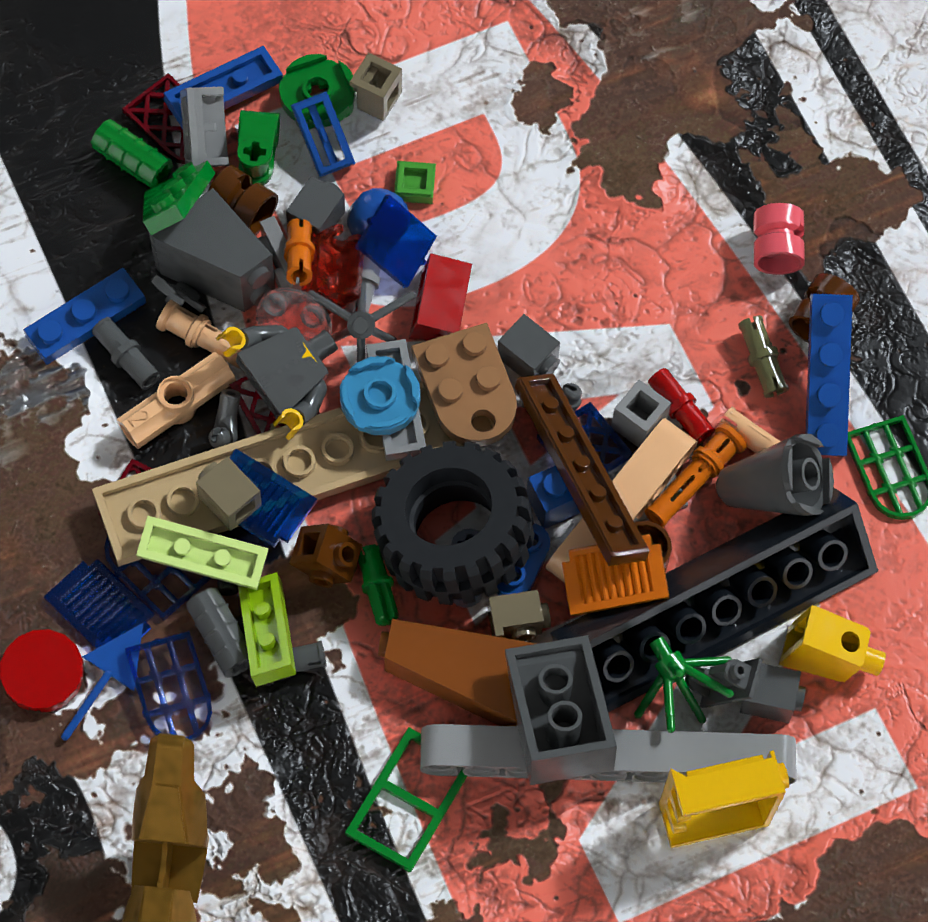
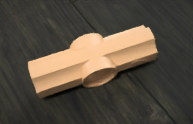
[117,352,236,449]

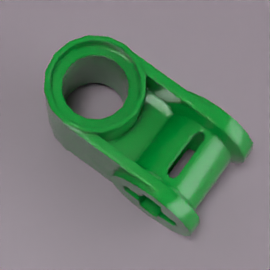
[237,110,280,185]

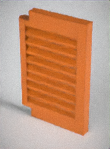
[562,534,670,616]

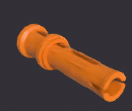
[644,423,746,528]

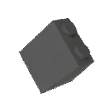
[149,188,275,312]

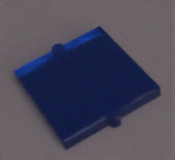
[355,194,437,288]

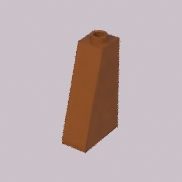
[378,619,537,726]

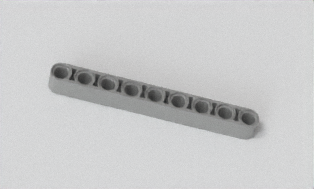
[420,724,797,785]

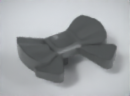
[152,275,206,313]

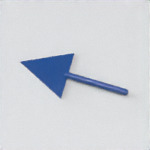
[61,623,143,741]

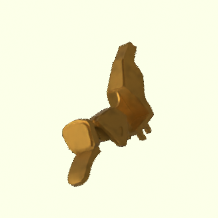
[122,733,209,922]

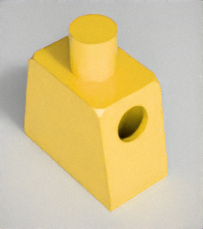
[779,605,886,682]

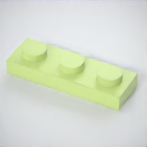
[136,516,268,590]

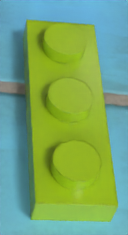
[238,572,296,687]

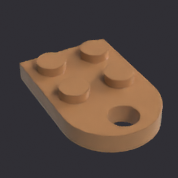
[411,323,517,447]

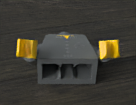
[216,325,338,440]

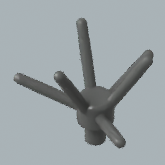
[307,282,416,362]

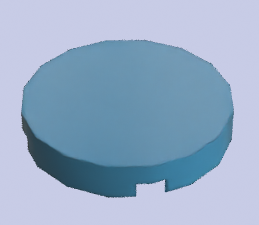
[340,356,421,436]

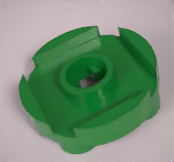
[279,54,356,130]

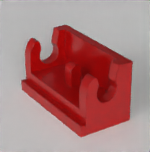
[409,253,472,341]

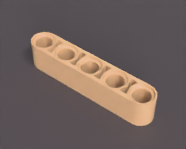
[546,418,698,583]

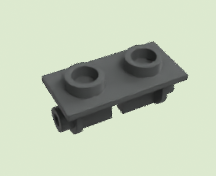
[685,658,762,708]

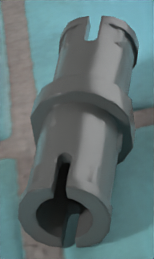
[92,317,160,390]

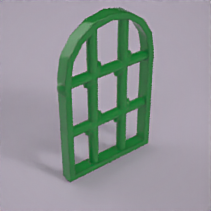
[848,415,928,520]

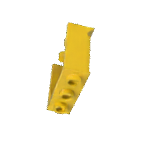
[659,750,789,848]

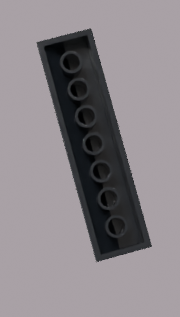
[550,487,878,713]

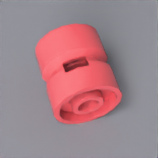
[754,203,805,275]

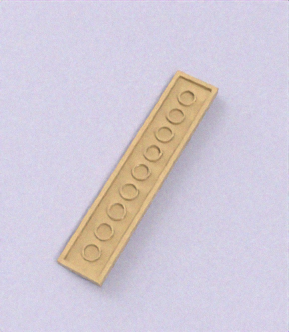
[92,381,503,567]

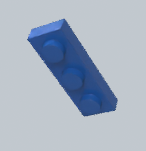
[164,46,283,129]
[23,268,146,365]

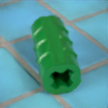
[91,119,173,188]

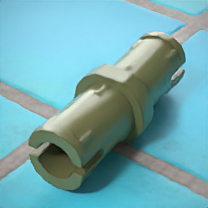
[738,315,789,398]

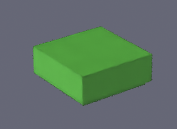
[394,161,436,204]

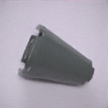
[716,434,834,516]

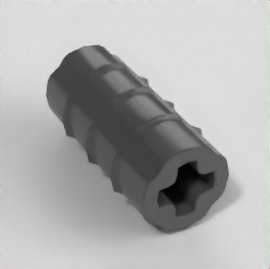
[186,588,250,678]

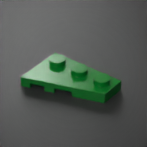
[143,160,216,235]

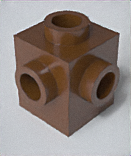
[289,524,363,588]

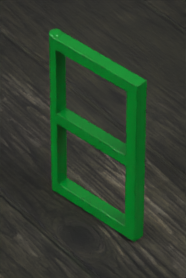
[345,727,467,873]

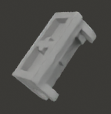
[180,87,229,167]

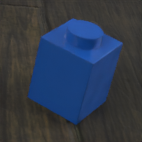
[526,466,580,529]

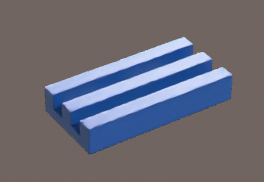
[291,91,355,178]

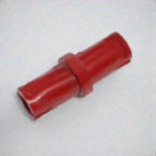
[648,368,715,444]

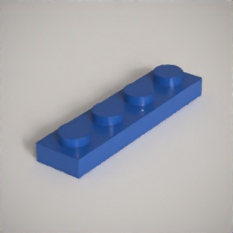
[805,294,853,456]

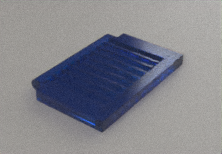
[229,449,317,547]
[44,559,155,649]

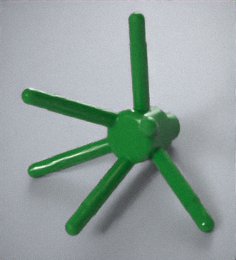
[634,637,734,733]

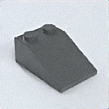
[505,635,617,785]

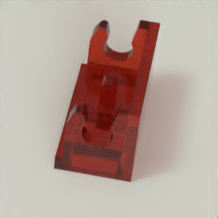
[301,224,366,315]

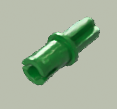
[358,544,399,626]

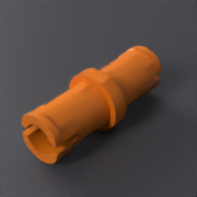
[284,219,315,286]

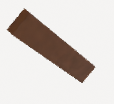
[514,373,650,566]

